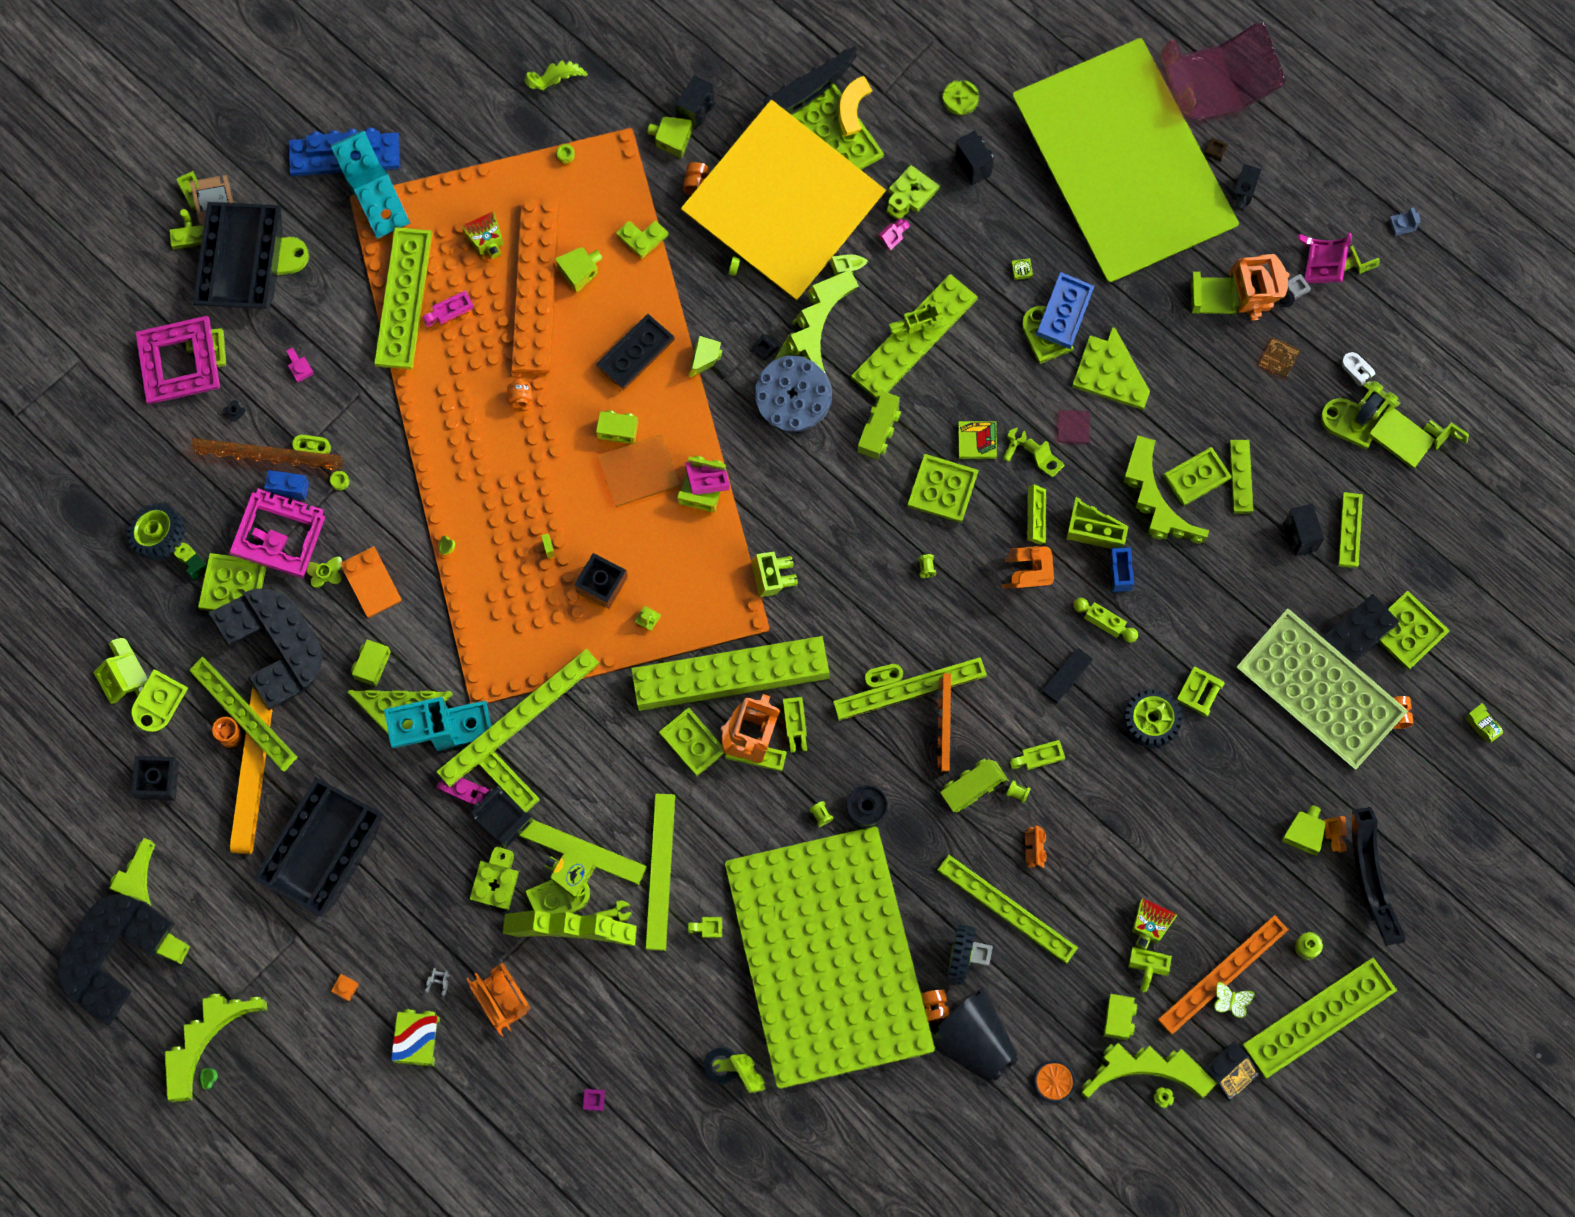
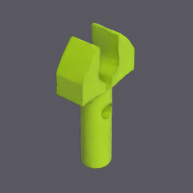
[1003,428,1027,462]
[594,900,632,922]

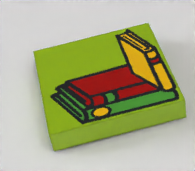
[958,421,997,459]

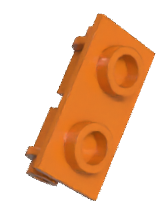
[1025,825,1047,868]

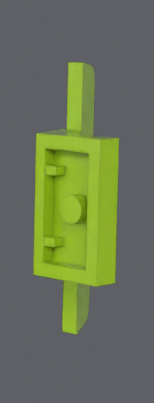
[93,638,148,704]

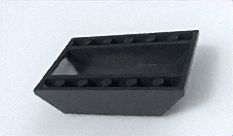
[193,202,283,309]
[254,777,383,917]

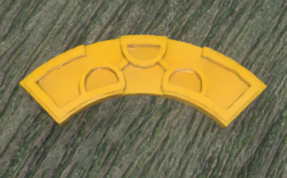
[838,76,872,136]

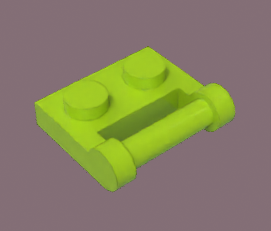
[1177,666,1225,717]

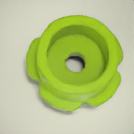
[1154,1088,1174,1108]

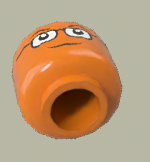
[507,379,532,408]

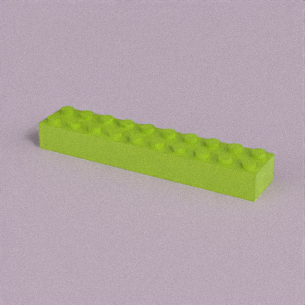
[632,636,829,711]

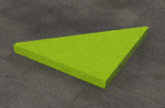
[348,690,453,736]

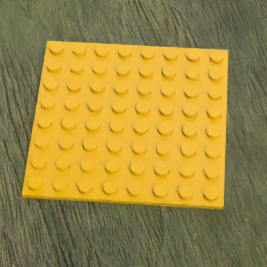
[681,100,886,301]

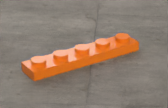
[937,673,951,773]

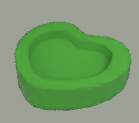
[200,1068,218,1089]

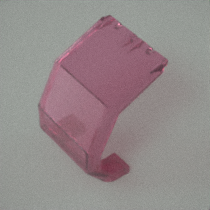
[1161,23,1286,120]

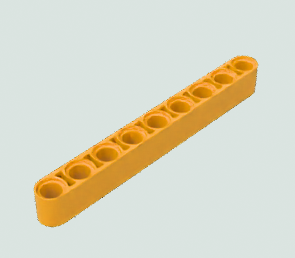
[230,687,273,854]

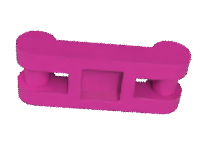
[436,778,489,806]

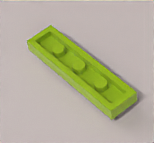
[1229,440,1253,514]
[1338,492,1363,568]
[479,752,540,812]

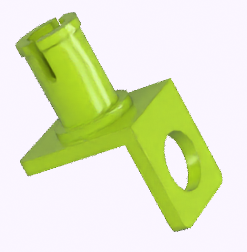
[1344,246,1380,274]
[1424,420,1469,450]
[1024,439,1064,477]

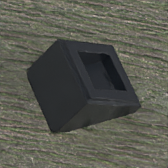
[752,334,780,360]

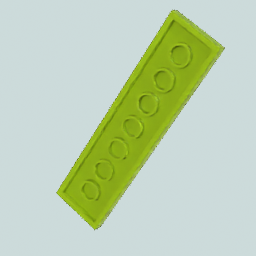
[375,227,432,370]
[851,274,978,400]
[1242,957,1397,1079]

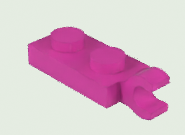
[423,291,474,327]

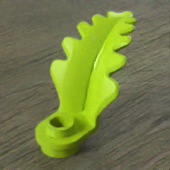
[524,60,587,90]

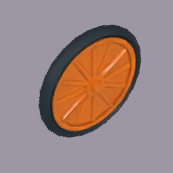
[1033,1060,1076,1103]

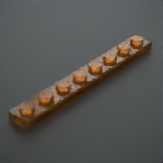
[191,438,344,470]

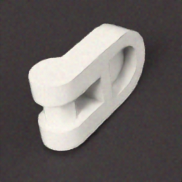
[1342,352,1375,386]

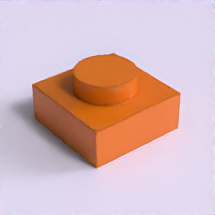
[331,974,359,1002]

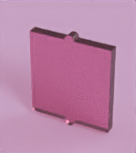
[1058,409,1090,445]

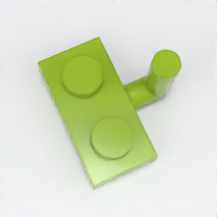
[170,209,204,249]
[1129,947,1172,992]

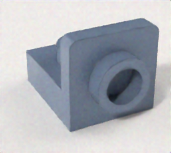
[1389,207,1420,236]

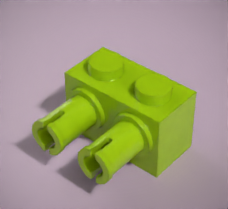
[751,552,798,597]

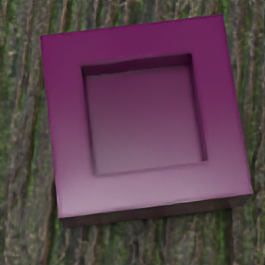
[583,1089,605,1112]

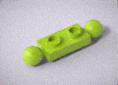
[1073,598,1138,643]

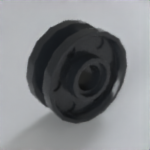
[846,785,888,829]

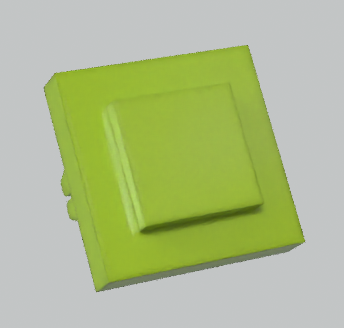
[635,605,661,631]

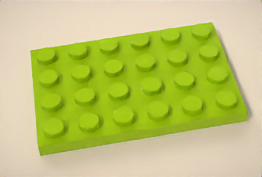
[792,84,884,170]

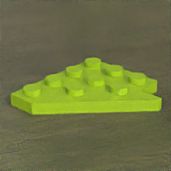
[1072,327,1150,410]

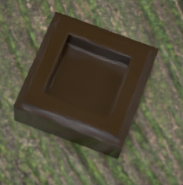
[1204,137,1228,161]

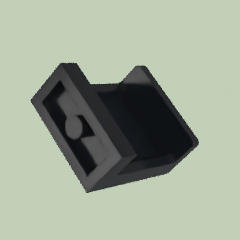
[470,786,533,849]

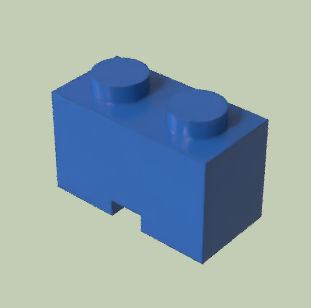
[264,470,309,501]
[1110,548,1134,592]

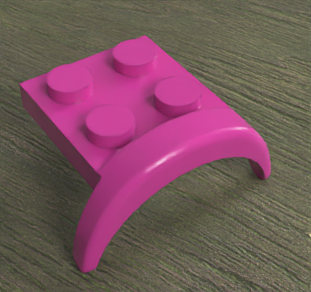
[1298,232,1352,283]

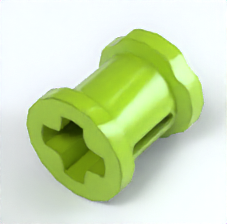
[917,554,937,578]
[1006,780,1031,804]
[809,801,834,827]

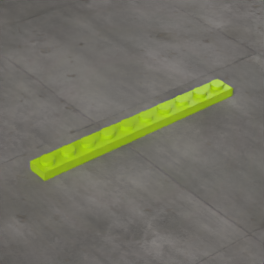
[436,649,599,788]

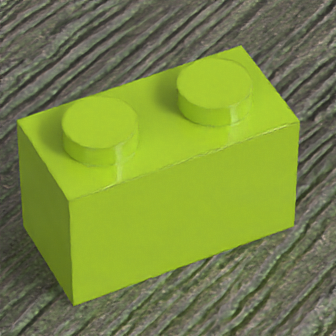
[596,410,638,444]
[351,639,391,687]
[1103,994,1137,1040]

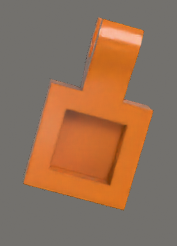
[1324,816,1347,853]

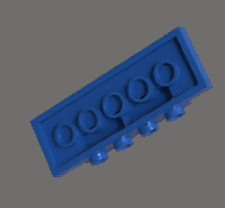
[289,128,400,176]

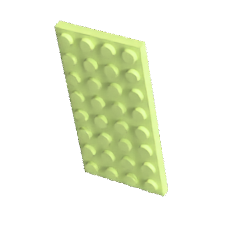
[1237,609,1408,770]

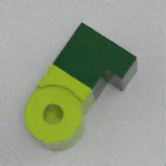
[174,543,207,581]

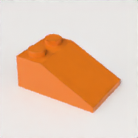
[340,546,402,618]

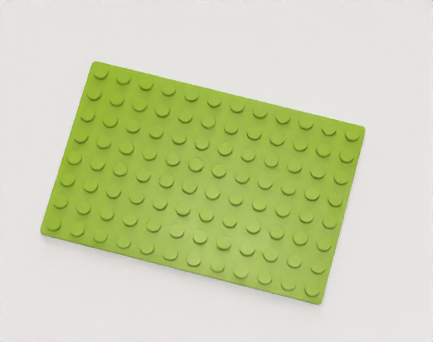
[1013,38,1239,283]
[725,827,935,1089]

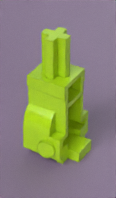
[889,301,943,334]

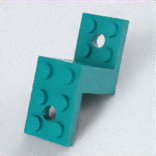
[330,130,410,239]
[384,697,492,752]

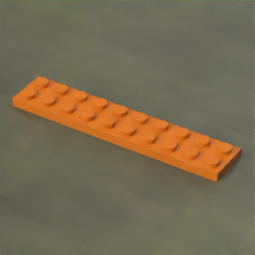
[512,199,559,373]

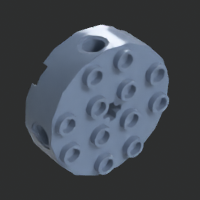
[755,356,832,432]

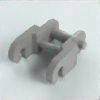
[425,968,449,996]

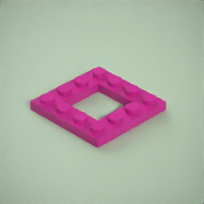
[136,316,220,404]

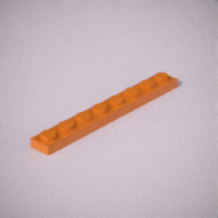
[1158,915,1288,1035]

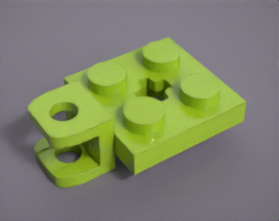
[887,165,940,220]
[470,847,519,910]

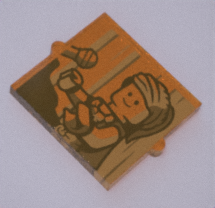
[1258,337,1300,379]

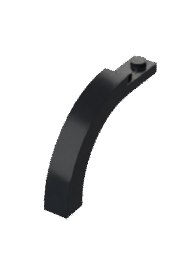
[1352,807,1405,946]

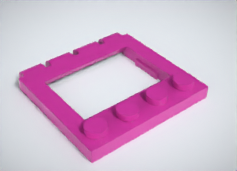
[230,488,325,579]

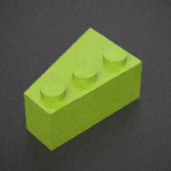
[858,390,901,460]
[1066,497,1128,549]
[941,759,1009,813]

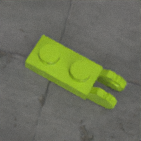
[783,697,807,753]

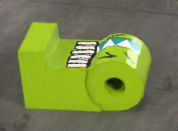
[1465,703,1503,743]

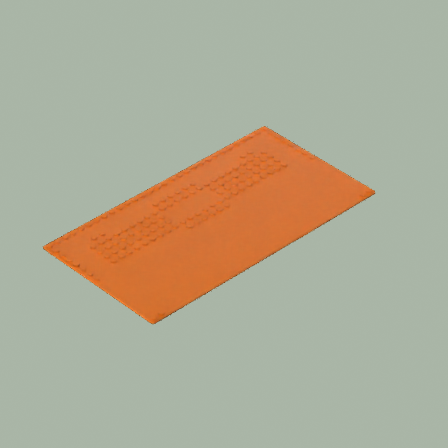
[350,128,769,704]

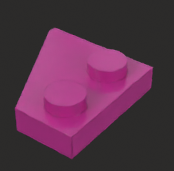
[685,462,730,495]

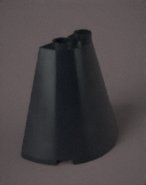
[931,988,1019,1082]

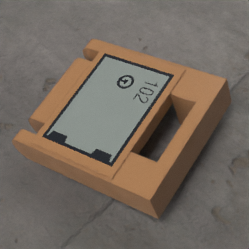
[190,175,234,225]

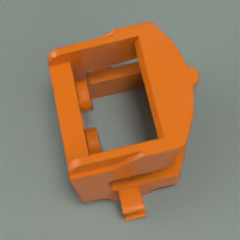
[1229,254,1290,321]
[1001,546,1054,588]
[720,694,780,763]
[467,962,531,1037]

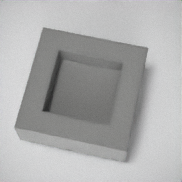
[1287,274,1311,299]
[970,942,993,967]

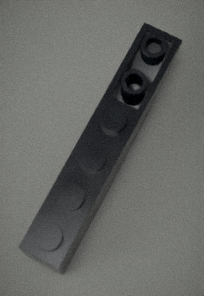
[763,46,857,115]

